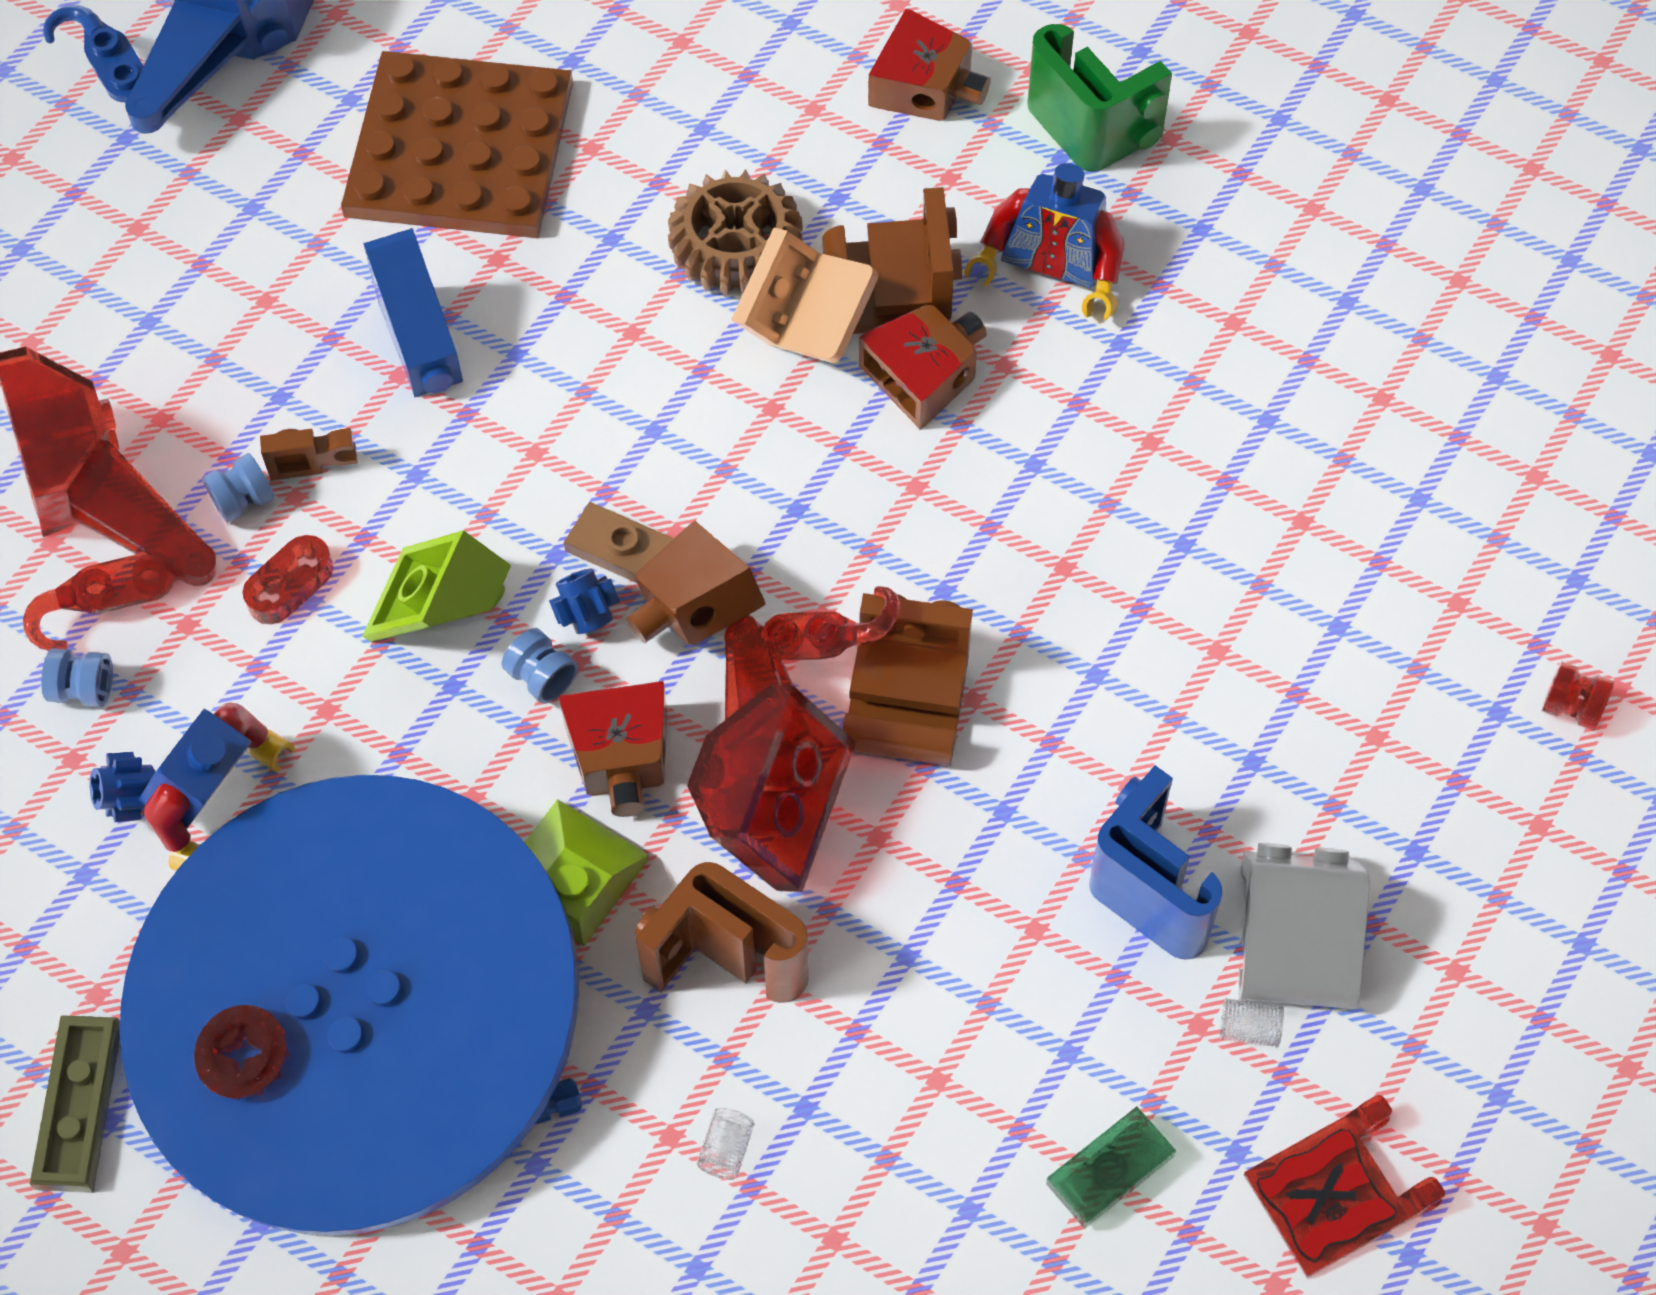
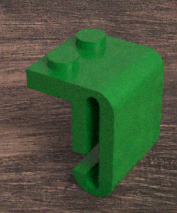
[1027,24,1173,172]

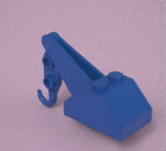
[43,0,314,134]

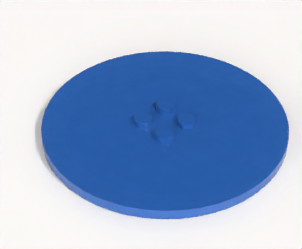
[120,775,579,1236]

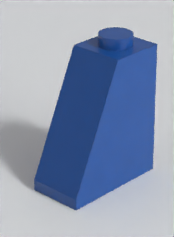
[363,228,463,398]

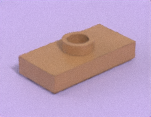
[564,501,674,583]

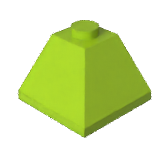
[362,530,511,642]
[524,799,649,946]

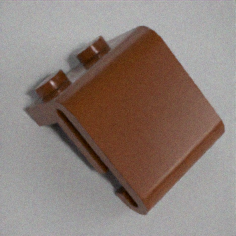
[822,187,962,334]
[841,592,973,766]
[635,862,809,1003]

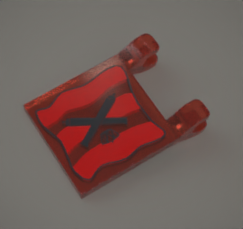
[1243,1095,1445,1278]

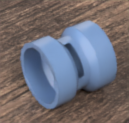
[202,453,274,524]
[501,628,578,704]
[41,648,113,707]

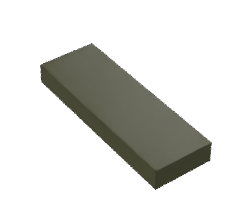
[29,1015,120,1193]

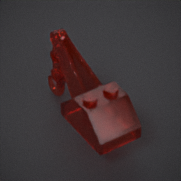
[0,346,217,651]
[687,586,900,892]

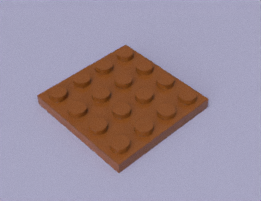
[341,51,573,238]

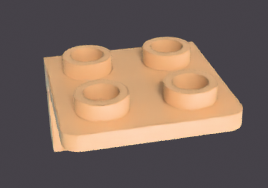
[731,228,879,363]

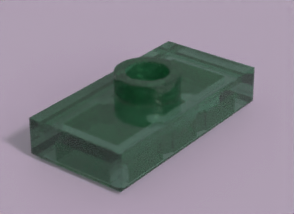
[1046,1106,1176,1229]

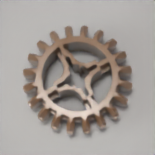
[668,168,803,297]

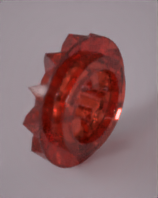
[194,1005,290,1101]

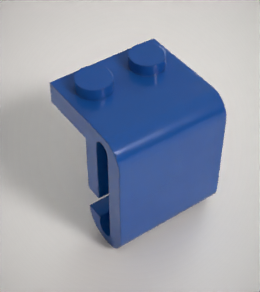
[1089,765,1222,960]

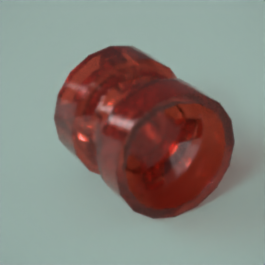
[1541,661,1615,731]

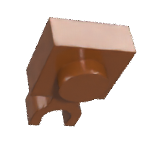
[260,428,358,481]

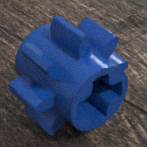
[549,568,620,634]
[89,751,155,823]

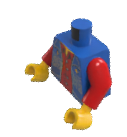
[964,163,1125,320]
[138,702,295,871]

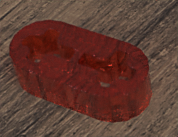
[242,535,334,625]

